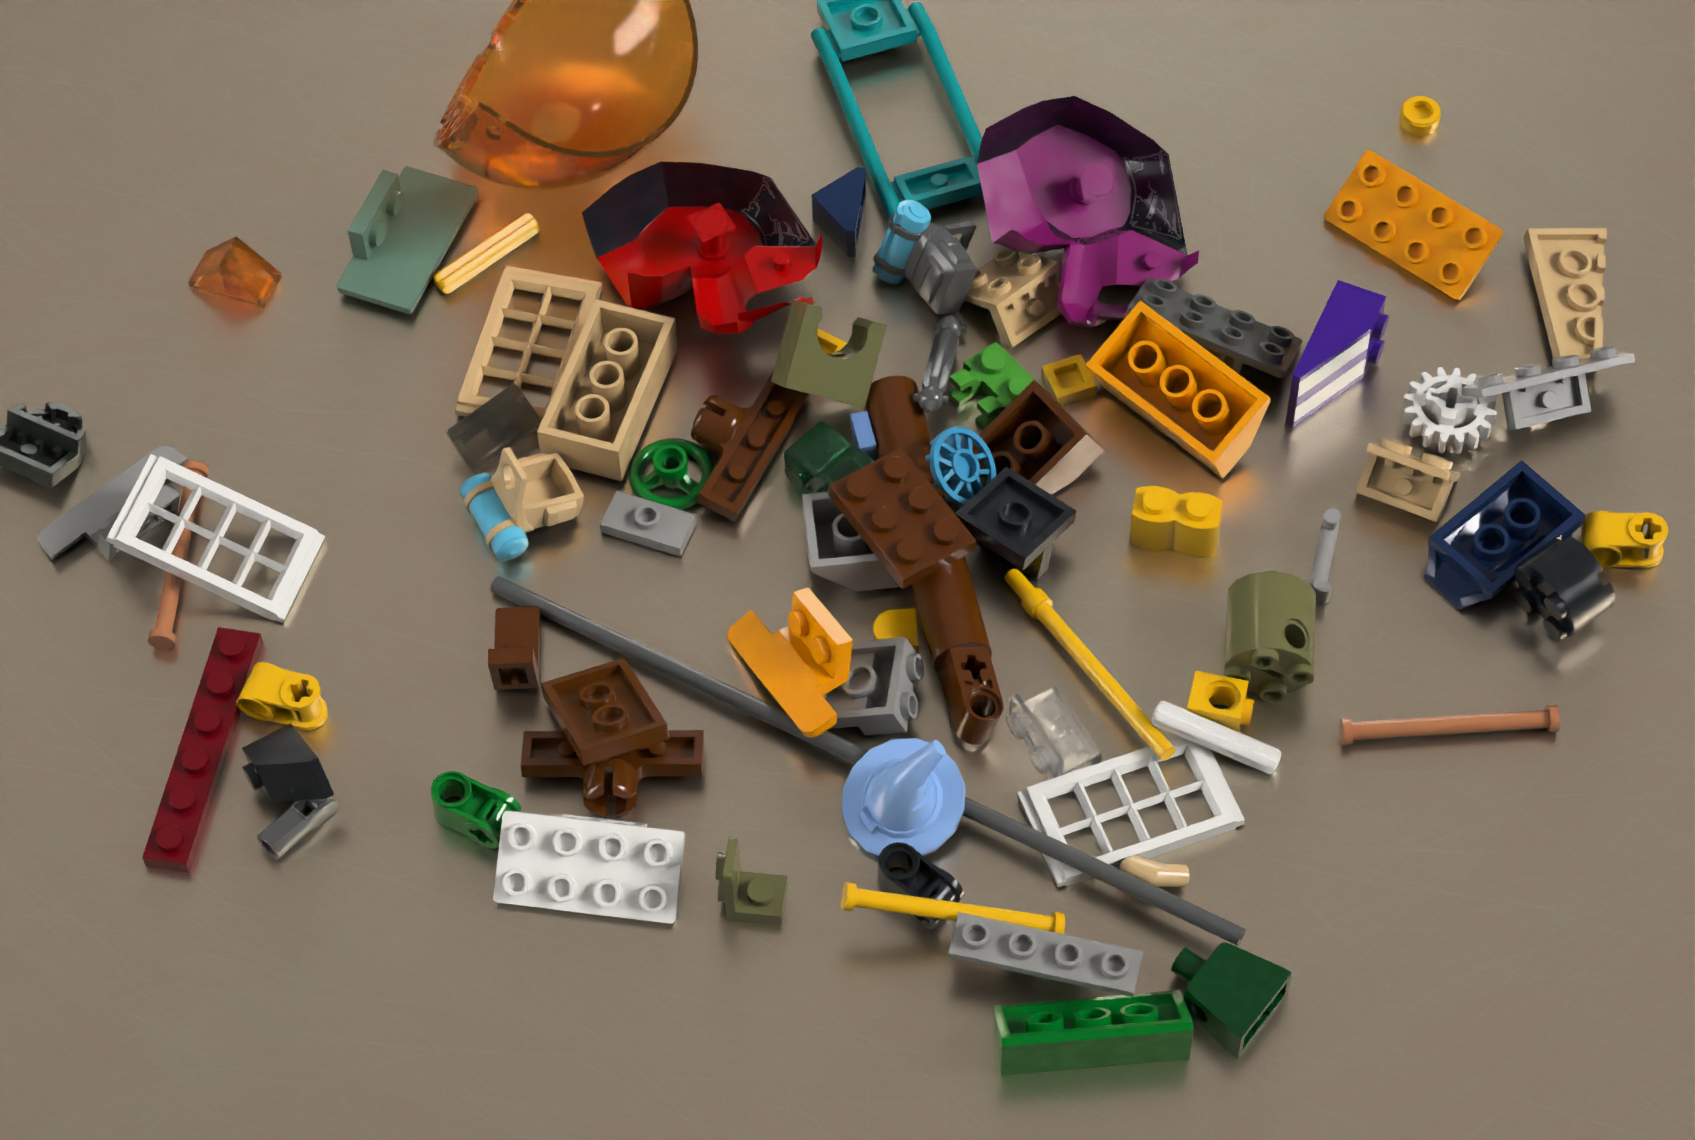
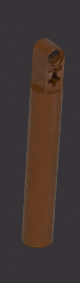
[864,375,1004,745]

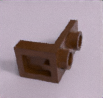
[488,606,540,690]

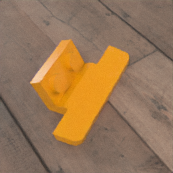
[727,587,853,738]

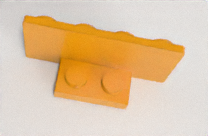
[1324,149,1504,301]

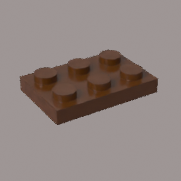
[828,447,976,589]
[541,657,670,766]

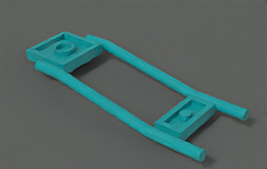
[811,0,983,218]

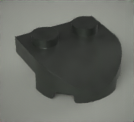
[0,402,86,488]

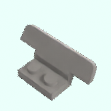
[38,445,188,560]

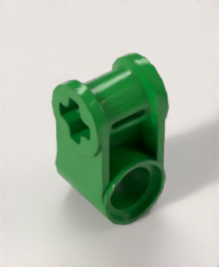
[431,771,522,849]

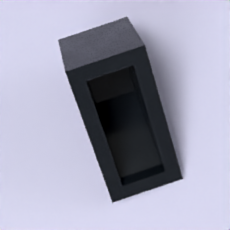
[242,723,334,802]

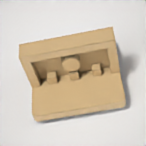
[1355,438,1461,522]

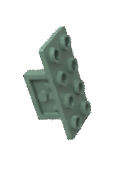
[337,166,478,314]

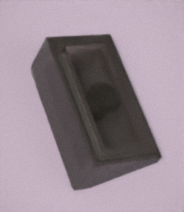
[446,383,542,474]

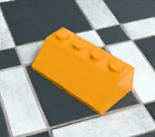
[1085,300,1271,479]

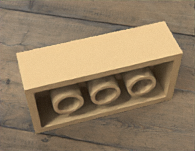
[537,299,678,481]

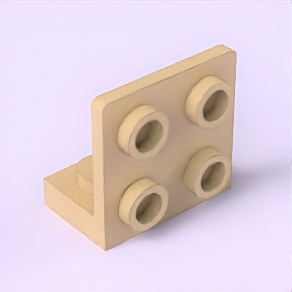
[964,248,1061,347]

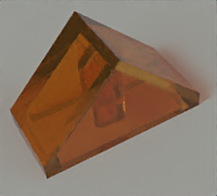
[188,236,281,308]

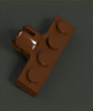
[691,372,811,522]
[520,730,704,819]

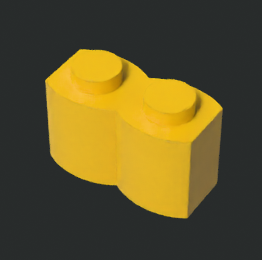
[1129,486,1223,557]

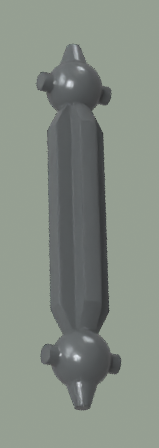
[913,314,967,414]

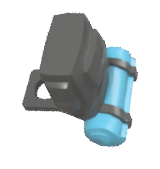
[872,200,977,315]

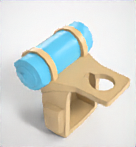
[459,447,584,562]

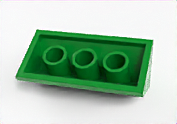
[993,990,1194,1076]

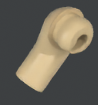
[1119,855,1189,887]

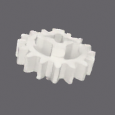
[1402,367,1497,454]

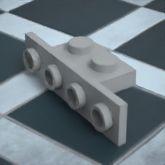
[1461,346,1635,430]
[948,912,1143,997]

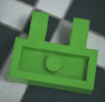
[948,342,1048,431]

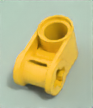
[1581,510,1668,569]
[236,662,328,731]

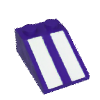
[1285,280,1389,427]

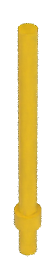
[1004,568,1175,761]

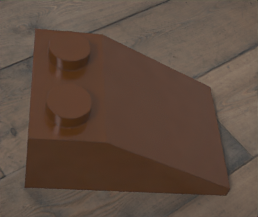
[972,380,1105,496]

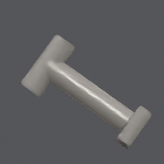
[1304,508,1341,604]

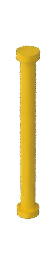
[841,882,1065,934]

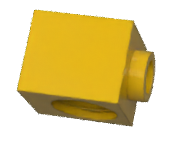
[1187,670,1254,732]

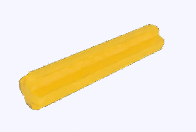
[433,213,539,294]

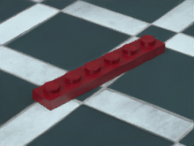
[142,627,263,873]

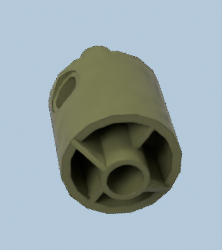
[1224,571,1316,702]

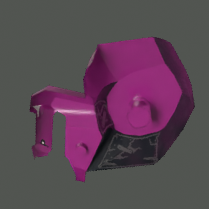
[977,96,1199,328]

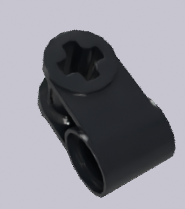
[877,842,965,929]

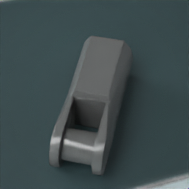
[257,798,338,860]

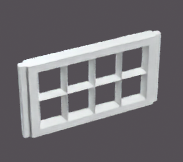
[106,454,325,623]
[1017,736,1245,887]

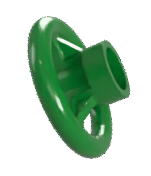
[629,438,714,510]

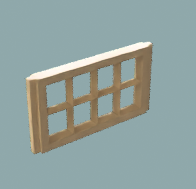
[455,265,602,430]

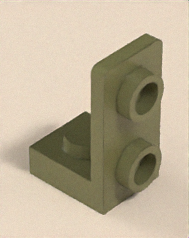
[715,837,788,925]

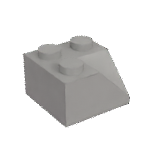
[802,492,900,591]

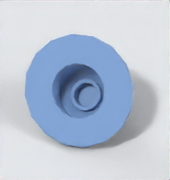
[842,738,965,856]

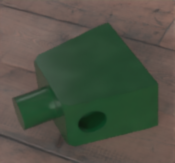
[1171,942,1292,1059]

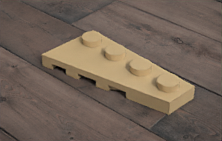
[1523,228,1607,372]

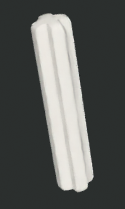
[1151,701,1281,774]

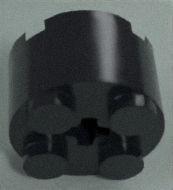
[1514,534,1615,642]

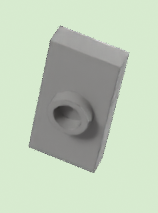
[600,491,697,557]

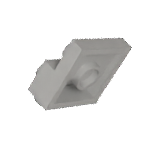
[823,637,924,735]

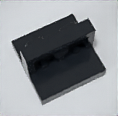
[955,467,1077,580]

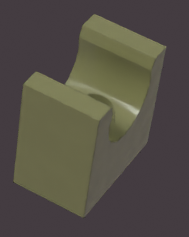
[771,300,887,408]

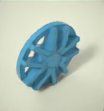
[926,427,996,506]

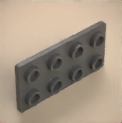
[1126,278,1302,378]

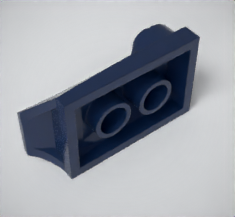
[1424,460,1586,610]

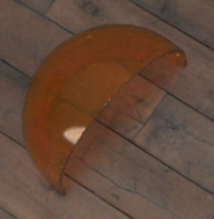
[433,0,698,190]

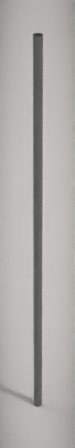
[490,576,1246,946]

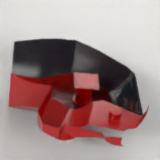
[582,161,823,334]

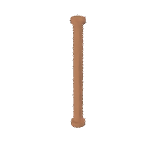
[148,461,209,649]
[1340,705,1560,745]

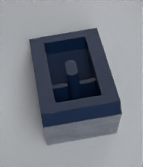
[811,167,866,257]

